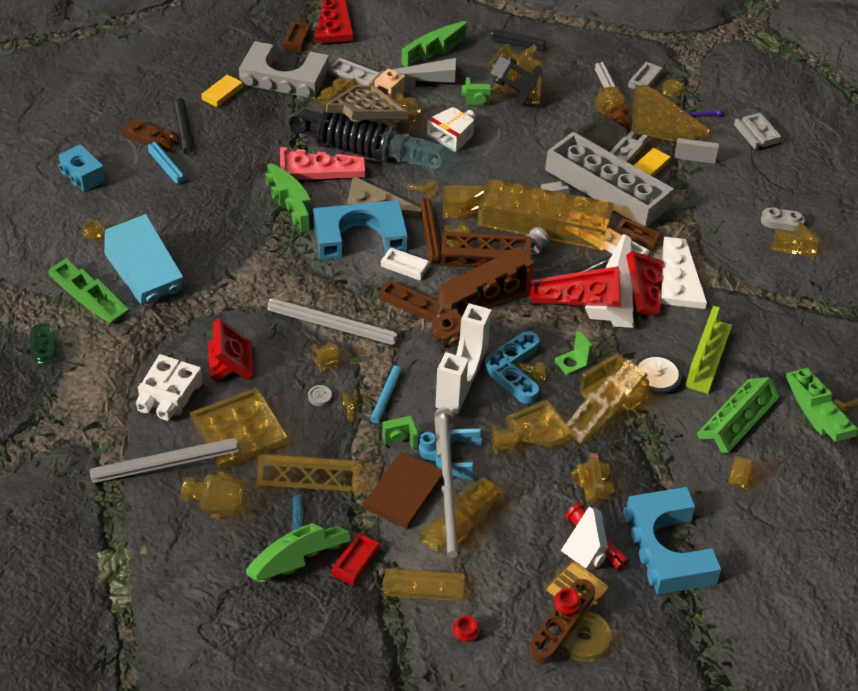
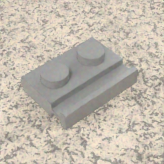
[734,113,781,149]

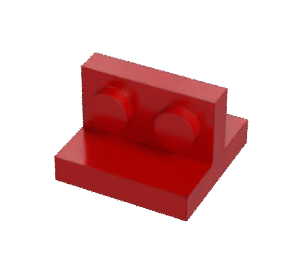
[208,318,254,382]

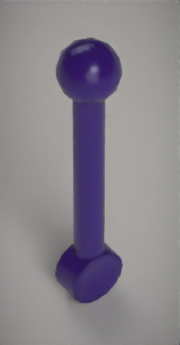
[682,109,723,119]

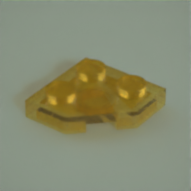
[505,400,572,448]

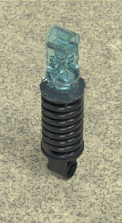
[289,108,448,169]

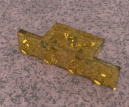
[486,43,537,95]

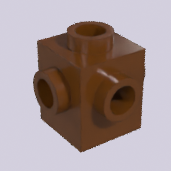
[430,308,462,348]

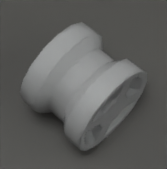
[522,227,550,255]

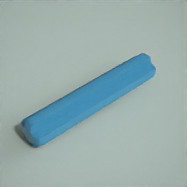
[148,142,185,184]

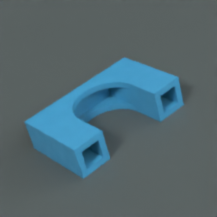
[313,200,407,260]
[624,487,721,595]

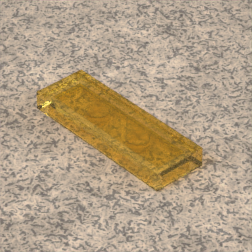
[383,568,464,601]

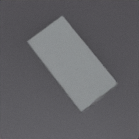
[628,62,663,94]
[674,138,719,164]

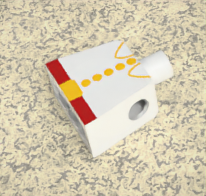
[427,108,476,152]

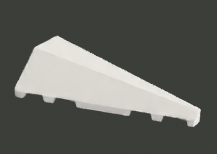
[585,235,634,328]

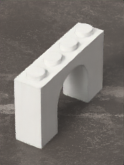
[435,304,491,414]

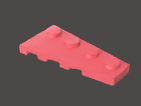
[280,147,365,180]

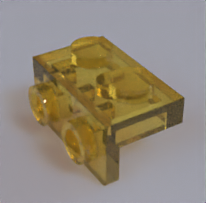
[315,77,358,107]

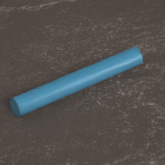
[370,366,402,424]

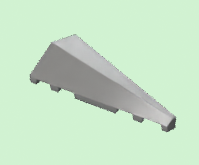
[379,58,456,87]

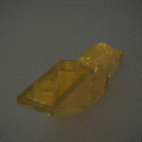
[418,477,503,553]

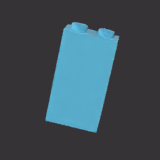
[104,214,183,305]

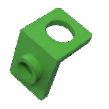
[555,331,592,375]

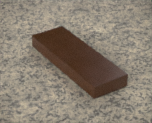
[378,280,444,322]

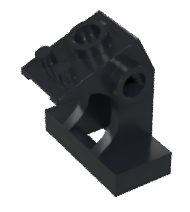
[490,56,543,106]

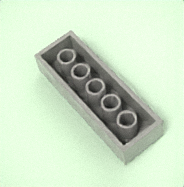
[545,132,674,227]

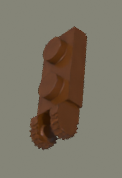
[121,118,180,151]

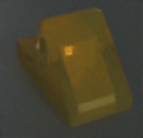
[771,222,819,258]

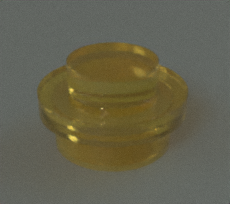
[82,220,105,240]

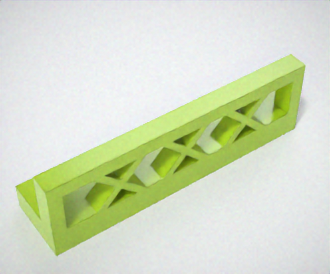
[686,306,732,394]

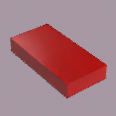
[331,533,381,586]

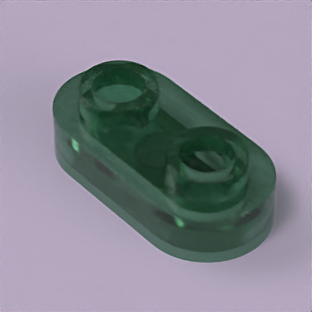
[30,323,56,364]

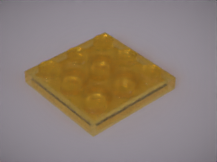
[190,387,288,470]

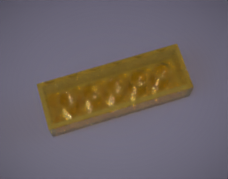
[477,178,614,250]

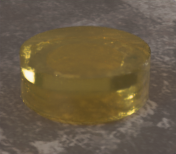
[662,79,682,97]

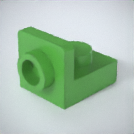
[382,416,421,449]

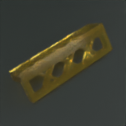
[257,454,361,492]

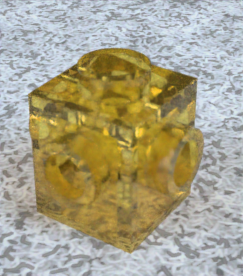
[595,87,625,119]

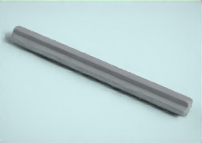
[268,298,397,345]
[90,438,239,483]

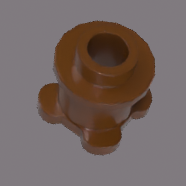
[609,106,630,132]

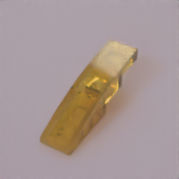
[563,360,648,444]

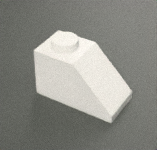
[561,507,608,570]

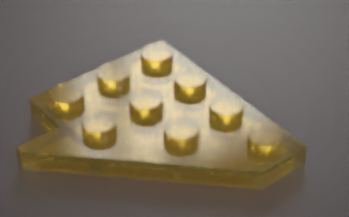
[632,84,710,142]

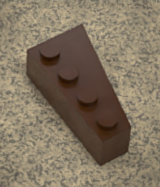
[438,246,534,316]

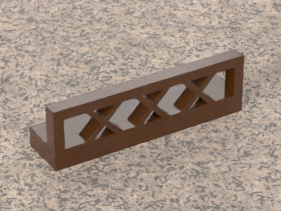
[441,232,531,268]

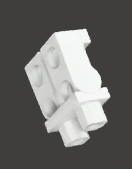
[136,354,203,421]

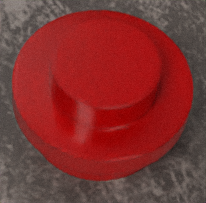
[554,588,581,614]
[452,615,480,642]

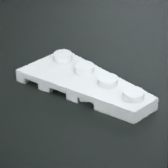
[661,237,707,309]

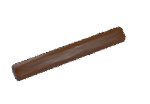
[420,198,441,263]

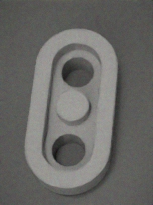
[761,207,805,232]

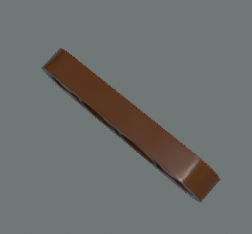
[529,579,595,664]

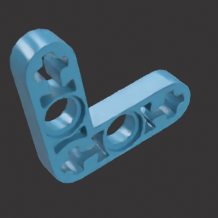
[484,331,539,404]

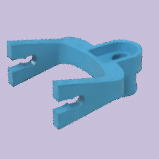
[419,428,482,481]

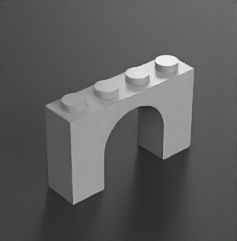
[239,41,329,99]

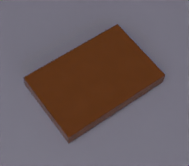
[363,452,443,529]

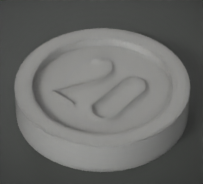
[308,385,332,406]

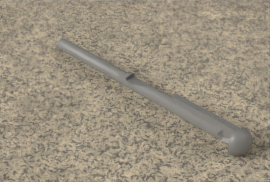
[434,407,458,558]

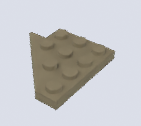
[326,85,409,122]

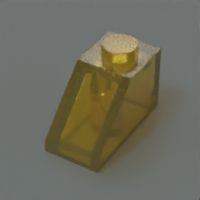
[523,59,543,104]
[442,186,486,219]

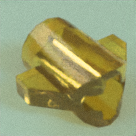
[727,455,755,489]

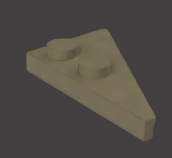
[347,177,421,218]

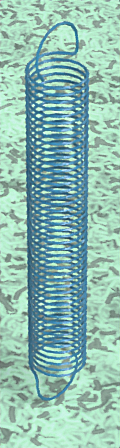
[293,491,303,531]

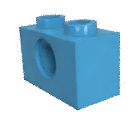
[58,144,106,192]

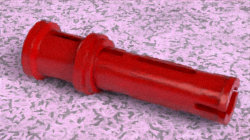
[565,503,630,571]

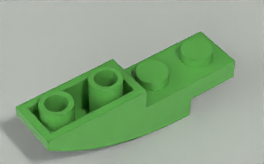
[265,163,311,233]
[786,368,858,442]
[246,523,350,582]

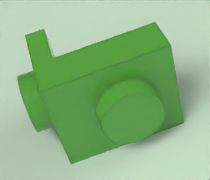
[462,77,491,105]

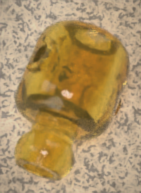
[180,471,245,519]

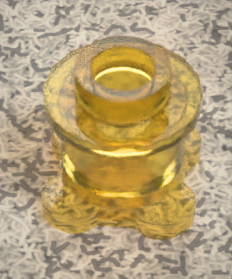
[444,223,471,247]
[311,341,341,372]
[491,425,518,455]

